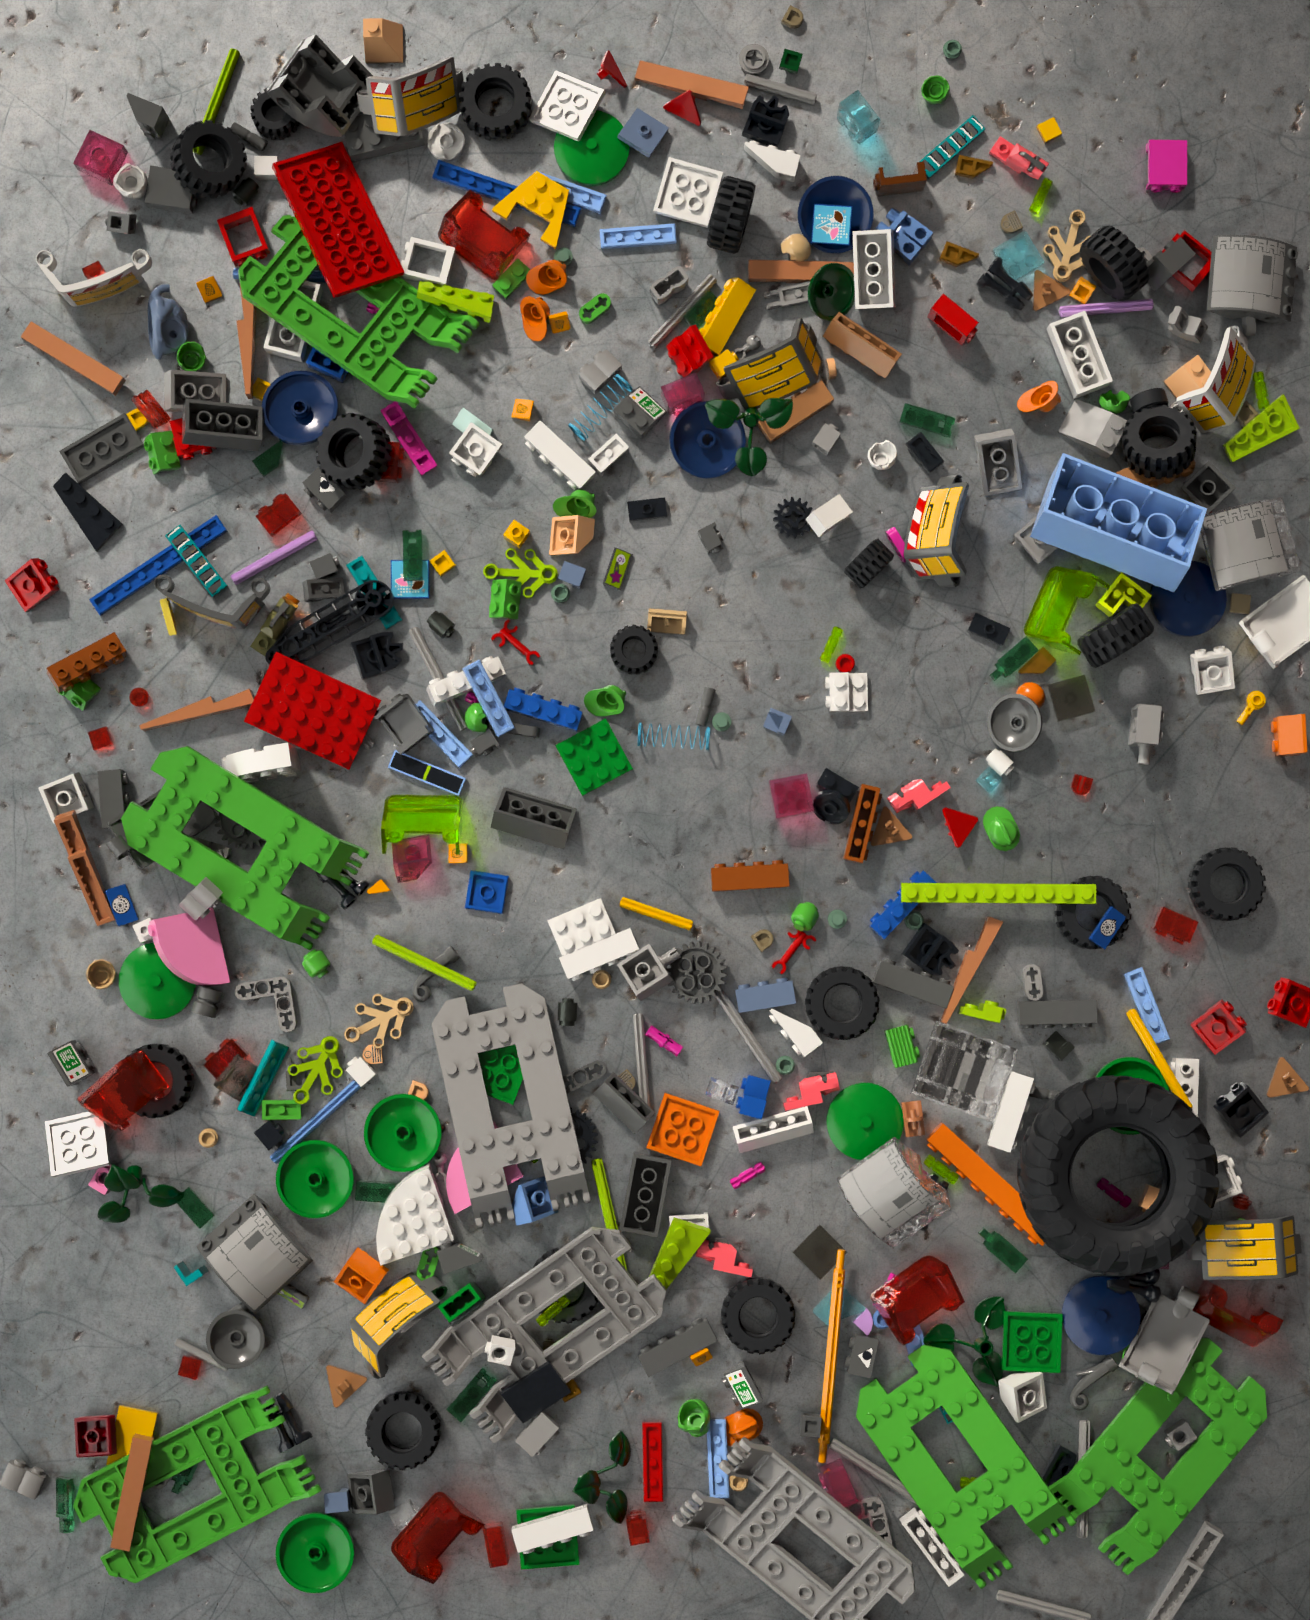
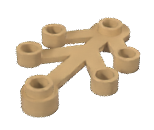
[1043,210,1090,282]
[344,994,414,1049]

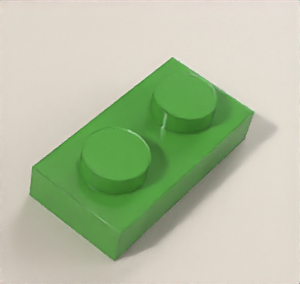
[492,258,530,299]
[262,1100,302,1120]

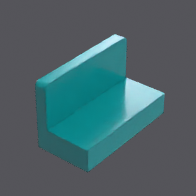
[174,1261,209,1287]

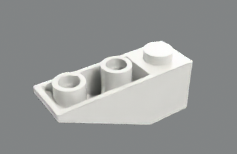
[744,141,800,182]
[769,1009,823,1057]

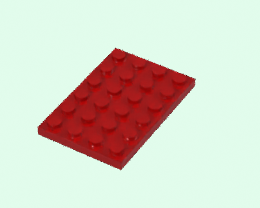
[244,652,382,770]

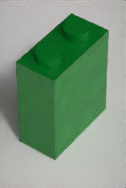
[438,1282,486,1323]

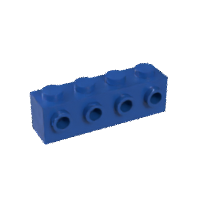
[504,687,583,732]
[869,870,936,940]

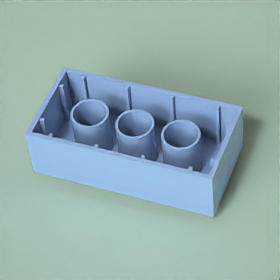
[1030,453,1207,592]

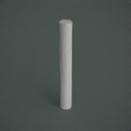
[175,1338,228,1371]

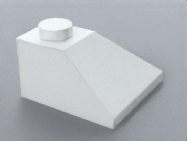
[998,1372,1047,1423]

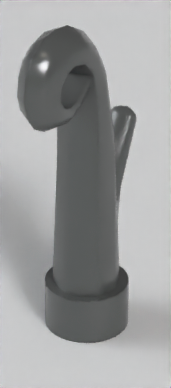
[412,946,460,1002]
[1069,1355,1119,1411]

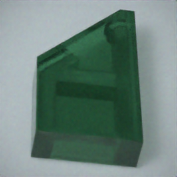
[252,441,283,477]

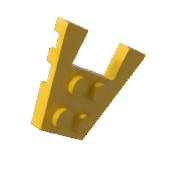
[492,171,569,249]

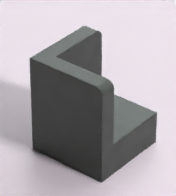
[1043,1031,1075,1061]

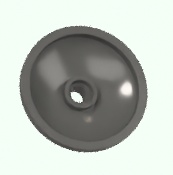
[987,694,1042,751]
[206,1310,265,1369]

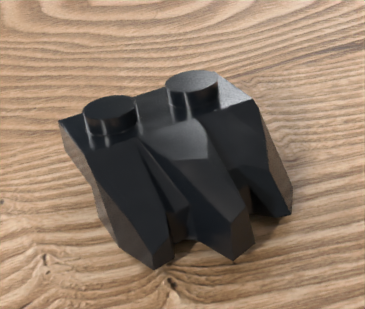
[742,95,789,147]
[350,632,403,680]
[902,922,959,975]

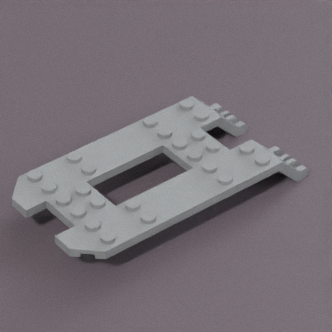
[431,983,591,1229]
[422,1227,666,1443]
[672,1437,915,1620]

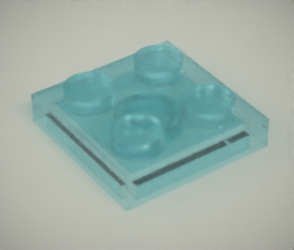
[992,230,1045,280]

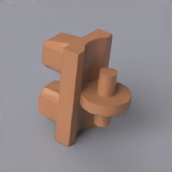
[901,1100,925,1137]

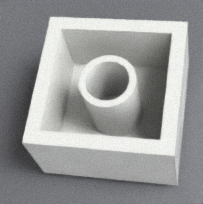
[39,772,94,823]

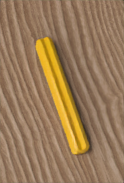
[620,897,693,930]

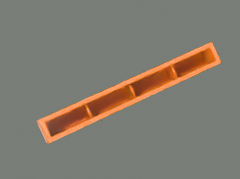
[926,1122,1045,1246]

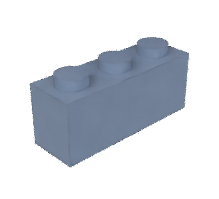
[735,977,796,1013]

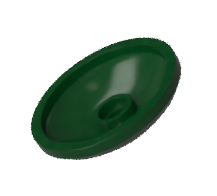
[808,263,855,321]

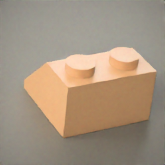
[1164,355,1211,399]

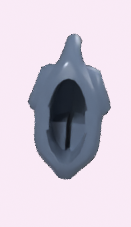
[147,284,189,360]

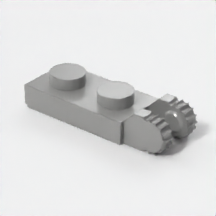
[763,281,810,310]

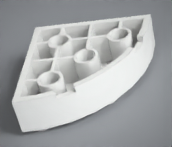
[221,743,301,783]
[376,1163,455,1266]

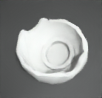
[868,440,897,470]

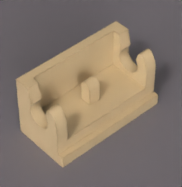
[647,608,687,635]

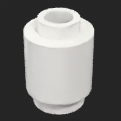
[985,748,1014,776]

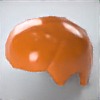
[1016,682,1046,709]

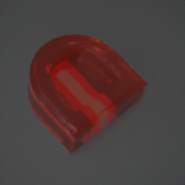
[1071,774,1093,795]

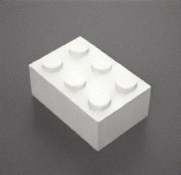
[547,898,616,956]

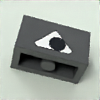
[302,467,347,513]
[844,1333,879,1378]

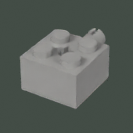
[1129,704,1164,765]
[617,944,681,1001]

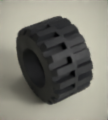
[250,88,300,140]
[844,539,894,589]
[610,625,658,675]

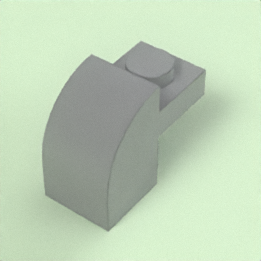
[1168,306,1208,344]

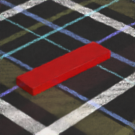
[642,1422,663,1502]

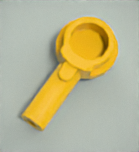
[1236,691,1266,725]

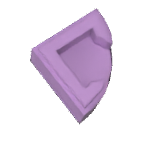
[853,1308,873,1336]

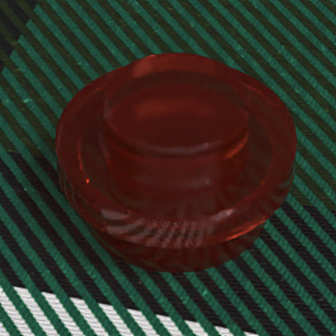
[129,688,149,707]
[1232,1194,1252,1210]

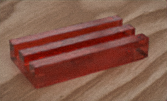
[131,390,171,429]

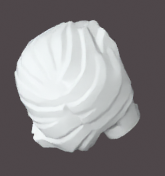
[113,163,148,199]

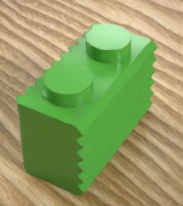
[884,1024,920,1068]

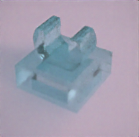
[975,766,1003,793]

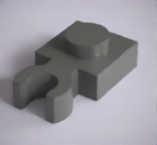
[286,1057,306,1091]

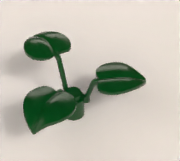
[705,398,793,476]
[98,1164,184,1223]
[923,1296,1005,1387]
[572,1431,631,1524]

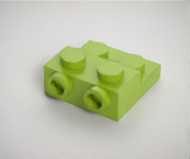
[957,1000,1006,1023]

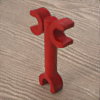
[491,619,540,666]
[772,930,816,974]

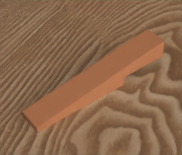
[634,60,749,109]
[748,260,854,284]
[236,286,257,399]
[21,322,126,396]
[139,689,255,731]
[54,810,115,926]
[940,916,1003,1024]
[110,1434,154,1552]

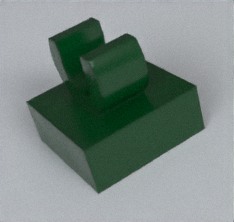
[779,49,803,74]

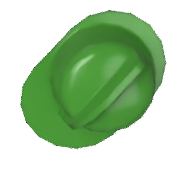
[553,489,597,518]
[584,685,626,716]
[983,806,1020,851]

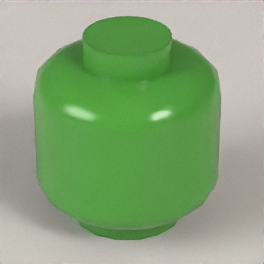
[791,902,819,931]
[302,949,331,979]

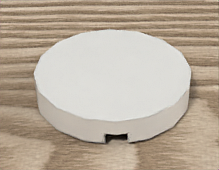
[427,122,465,161]

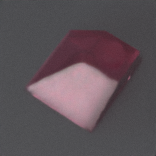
[392,834,432,883]

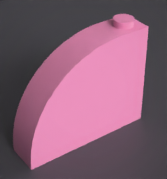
[148,907,230,986]
[446,1121,524,1214]

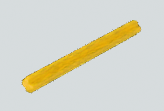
[1126,1009,1193,1109]

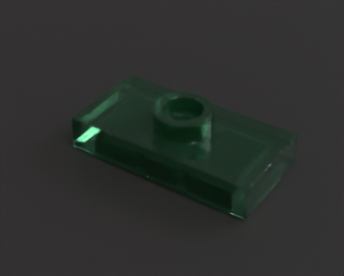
[682,290,717,329]
[177,1187,215,1229]

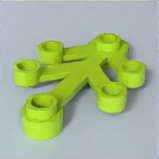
[483,548,558,599]
[287,1036,343,1104]

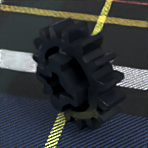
[773,497,812,539]

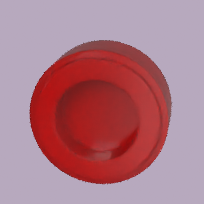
[835,654,855,673]

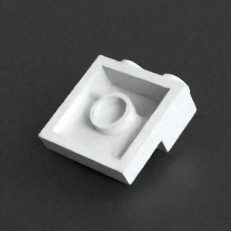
[449,422,503,477]
[1190,646,1235,695]
[825,672,868,712]

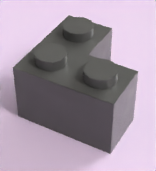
[1146,237,1196,291]

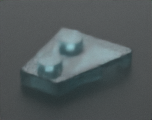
[812,1288,866,1325]

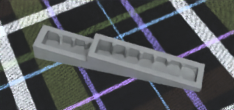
[1147,1520,1224,1620]

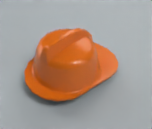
[526,260,567,295]
[520,296,550,341]
[1017,381,1061,412]
[725,1408,763,1446]

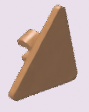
[1033,270,1071,311]
[871,806,912,846]
[1267,1057,1309,1097]
[326,1365,367,1408]

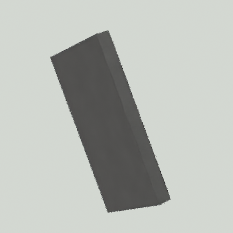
[59,413,144,485]

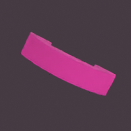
[380,401,438,476]

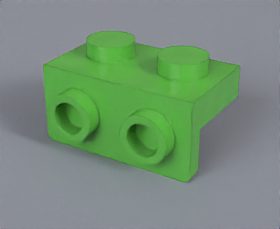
[144,431,181,475]
[489,579,522,620]
[54,679,101,711]

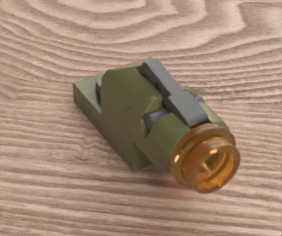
[250,593,300,656]

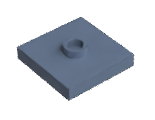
[617,108,669,158]

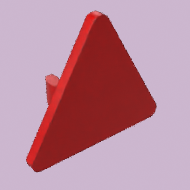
[597,50,627,88]
[663,90,702,126]
[942,807,978,848]

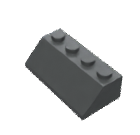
[490,787,577,849]

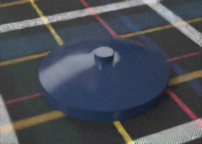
[798,176,874,253]
[262,370,339,446]
[669,401,746,478]
[1149,561,1227,637]
[1062,1276,1140,1355]

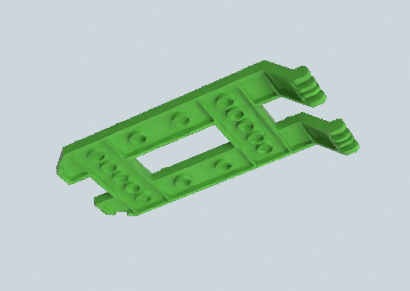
[238,215,480,408]
[121,746,369,950]
[1049,1337,1267,1575]
[856,1344,1077,1589]
[73,1385,322,1583]

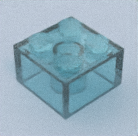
[837,90,880,145]

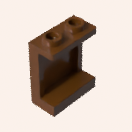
[873,162,927,197]

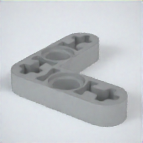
[235,977,297,1032]
[842,1497,893,1546]

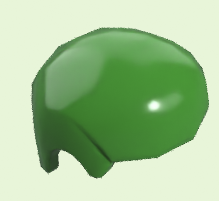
[921,75,950,105]
[177,342,206,372]
[1099,390,1131,414]
[465,703,487,732]

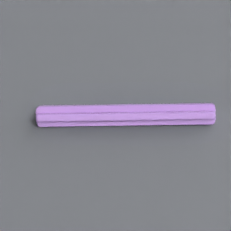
[1059,299,1153,317]
[231,531,317,585]

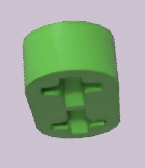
[579,293,611,324]
[416,1246,439,1281]

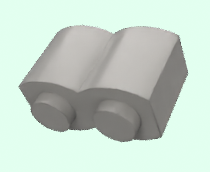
[650,266,689,305]
[579,349,622,394]
[179,877,223,921]
[0,1459,47,1500]

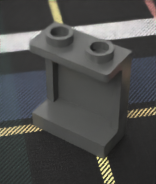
[374,693,435,755]

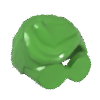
[677,1399,711,1437]

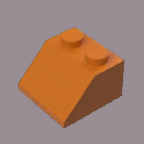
[1271,714,1307,756]
[334,1247,389,1304]

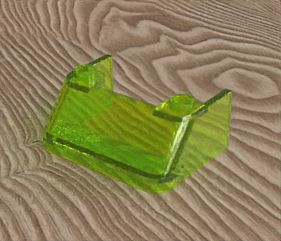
[1024,566,1110,655]
[381,795,462,855]

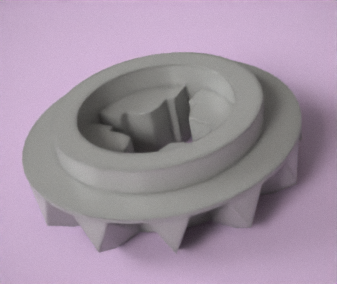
[739,44,769,75]

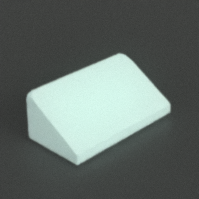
[452,408,494,436]

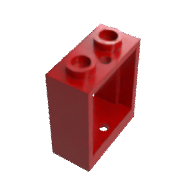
[217,207,270,267]
[1162,230,1211,292]
[927,294,979,345]

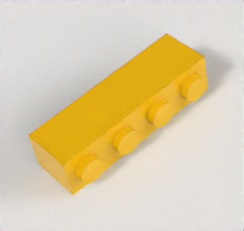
[699,277,756,355]

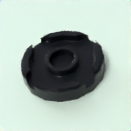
[813,789,850,824]

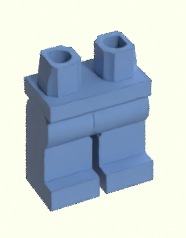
[875,208,933,266]

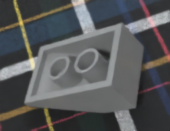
[164,370,226,412]
[1058,399,1127,459]
[974,429,1022,496]

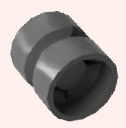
[191,985,223,1018]

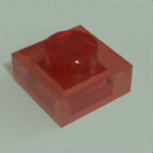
[82,261,105,279]
[88,726,113,751]
[178,1355,203,1380]

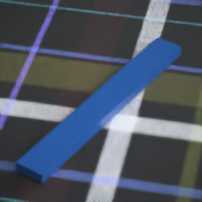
[432,160,581,227]
[89,515,228,616]

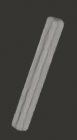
[744,74,817,105]

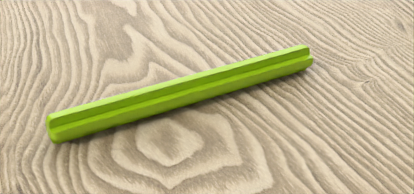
[193,48,240,155]
[372,935,477,991]
[591,1158,627,1270]

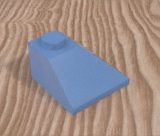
[512,1176,559,1225]

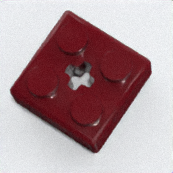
[74,1415,117,1458]

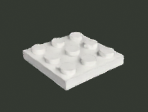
[529,71,606,142]
[653,157,723,228]
[45,1109,110,1178]

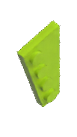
[416,281,494,323]
[1222,394,1300,462]
[649,1217,711,1289]

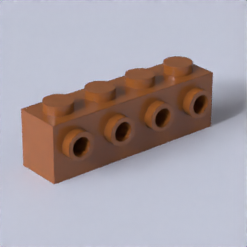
[46,632,126,693]
[842,784,882,864]
[711,860,789,892]

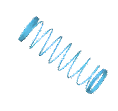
[568,374,633,441]
[637,723,710,750]

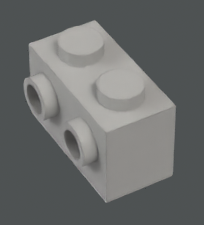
[515,1410,560,1457]

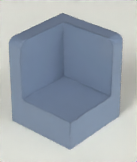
[558,561,586,589]
[763,708,792,736]
[324,1488,351,1514]

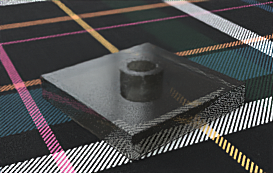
[1047,675,1095,722]
[213,1054,258,1102]
[793,1224,847,1280]

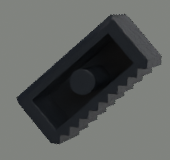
[816,768,859,803]

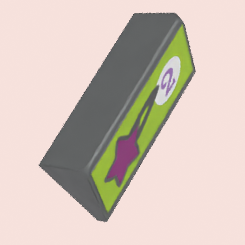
[603,547,633,591]
[278,1283,309,1309]

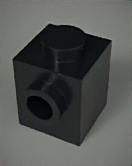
[254,1120,286,1151]

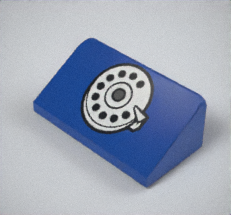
[105,884,139,927]
[1089,906,1126,950]

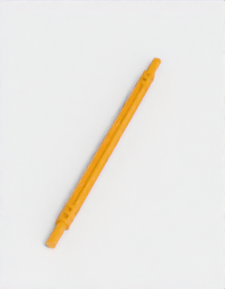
[818,1249,845,1463]

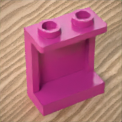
[1146,139,1187,193]

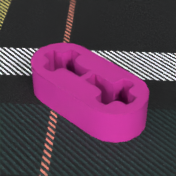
[885,527,906,562]

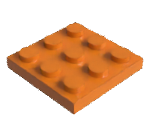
[646,1093,720,1166]

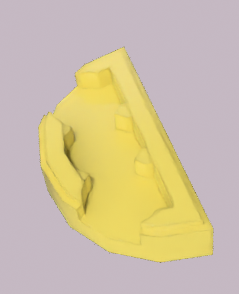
[160,598,177,636]

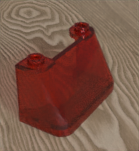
[438,189,531,280]
[76,1049,170,1131]
[870,1256,965,1345]
[1193,1279,1284,1347]
[391,1492,485,1584]

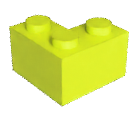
[1095,572,1152,617]

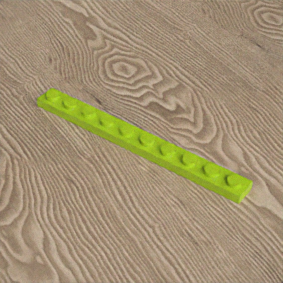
[901,883,1096,904]

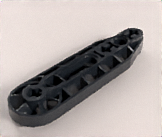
[265,580,394,665]

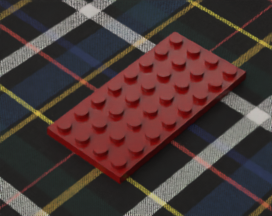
[272,142,404,298]

